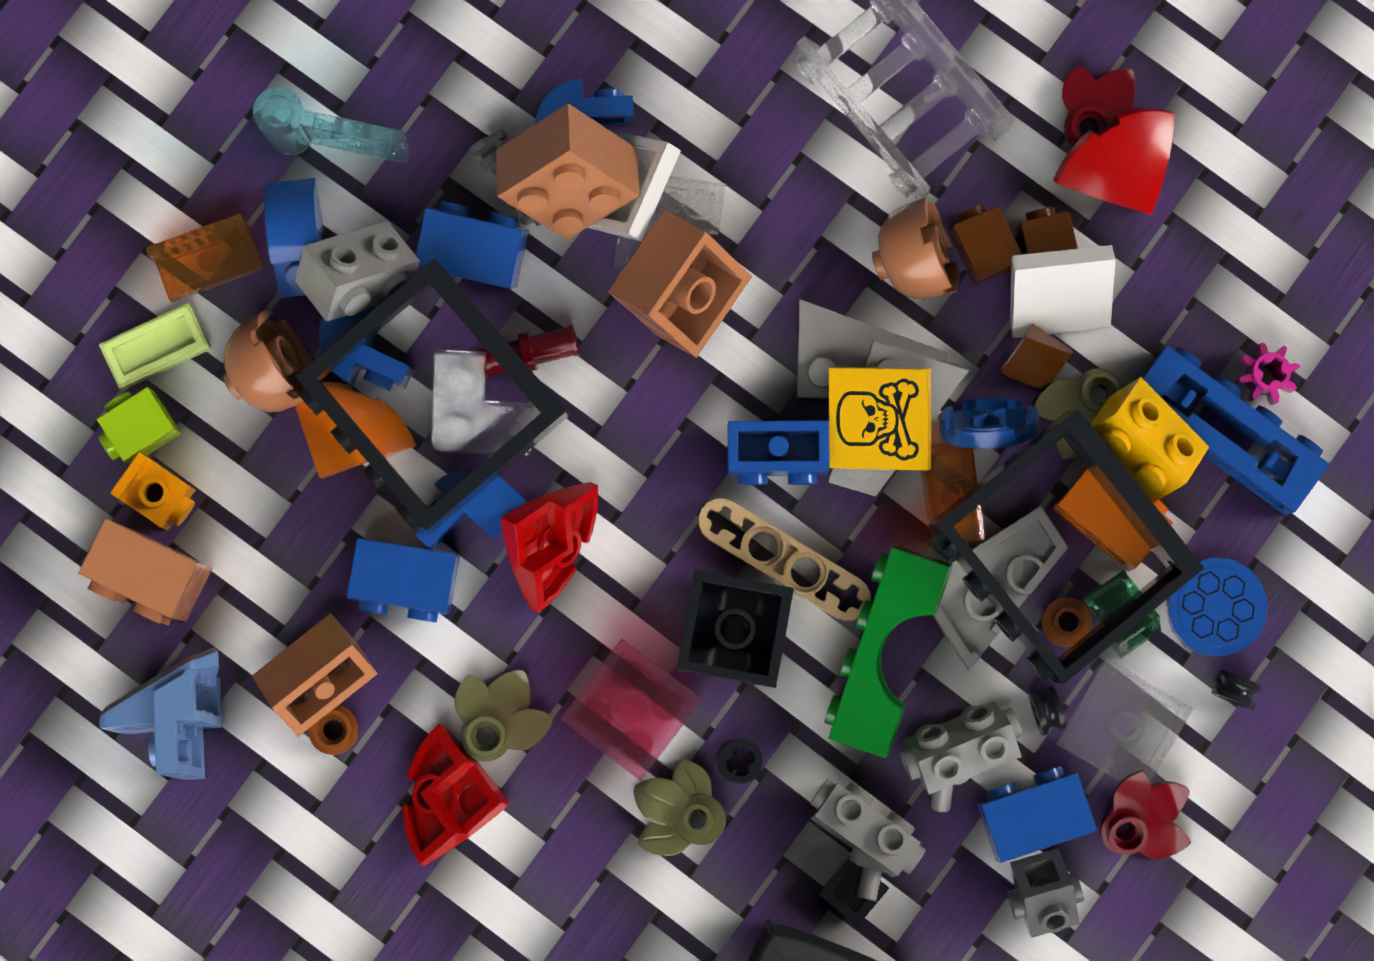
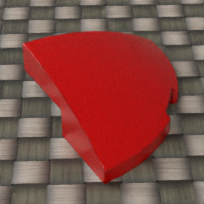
[1053,108,1175,215]
[501,482,598,613]
[403,724,510,866]

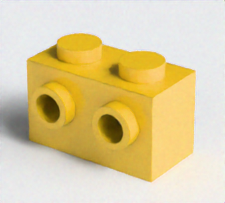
[1091,377,1209,502]

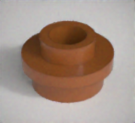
[1041,597,1092,647]
[308,705,359,755]

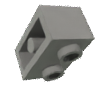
[295,221,420,322]

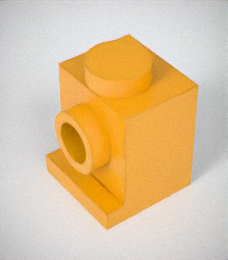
[111,452,196,530]

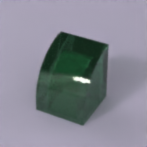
[1083,570,1161,658]

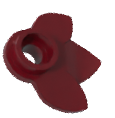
[1062,66,1143,147]
[1100,770,1191,859]

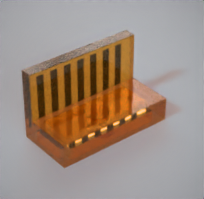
[146,214,264,302]

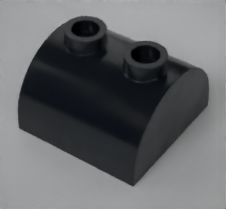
[676,570,794,688]

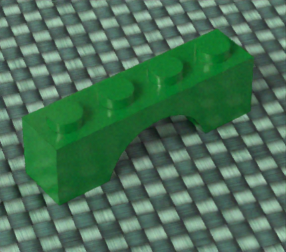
[824,545,953,758]

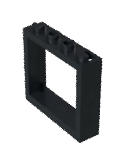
[295,258,569,533]
[928,409,1204,684]

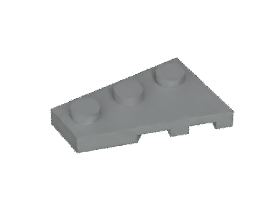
[796,299,947,400]
[828,338,969,497]
[932,506,1068,671]

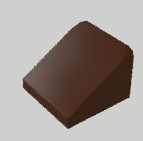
[1000,324,1073,390]

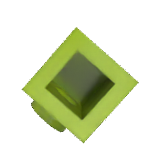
[96,387,182,464]

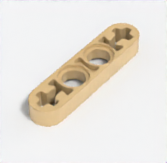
[698,498,871,621]

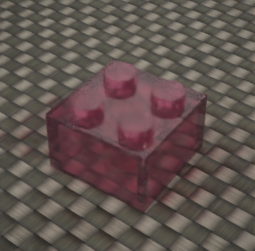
[560,638,702,781]

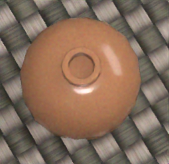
[872,197,960,300]
[224,310,313,412]

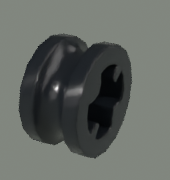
[1211,670,1262,710]
[1028,686,1067,736]
[718,739,763,784]

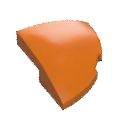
[295,382,417,479]

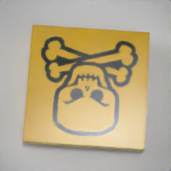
[829,367,931,470]

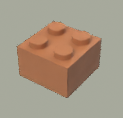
[496,103,640,240]
[608,210,752,358]
[78,519,213,626]

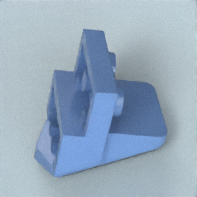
[99,648,222,780]

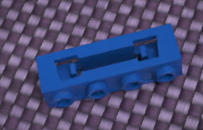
[1142,346,1330,516]

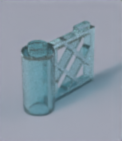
[253,87,412,164]

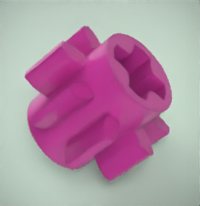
[1235,342,1300,405]

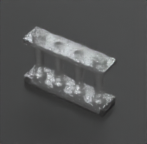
[794,0,1015,200]

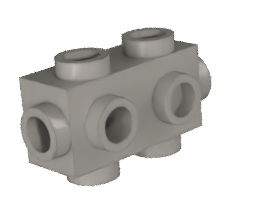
[899,702,1023,812]
[810,779,926,902]

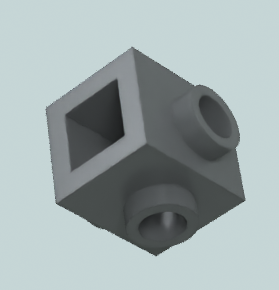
[1007,848,1084,938]

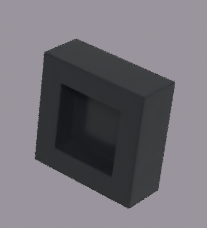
[818,855,889,927]

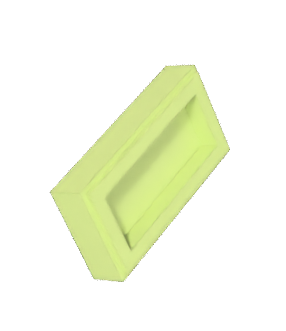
[99,302,212,390]

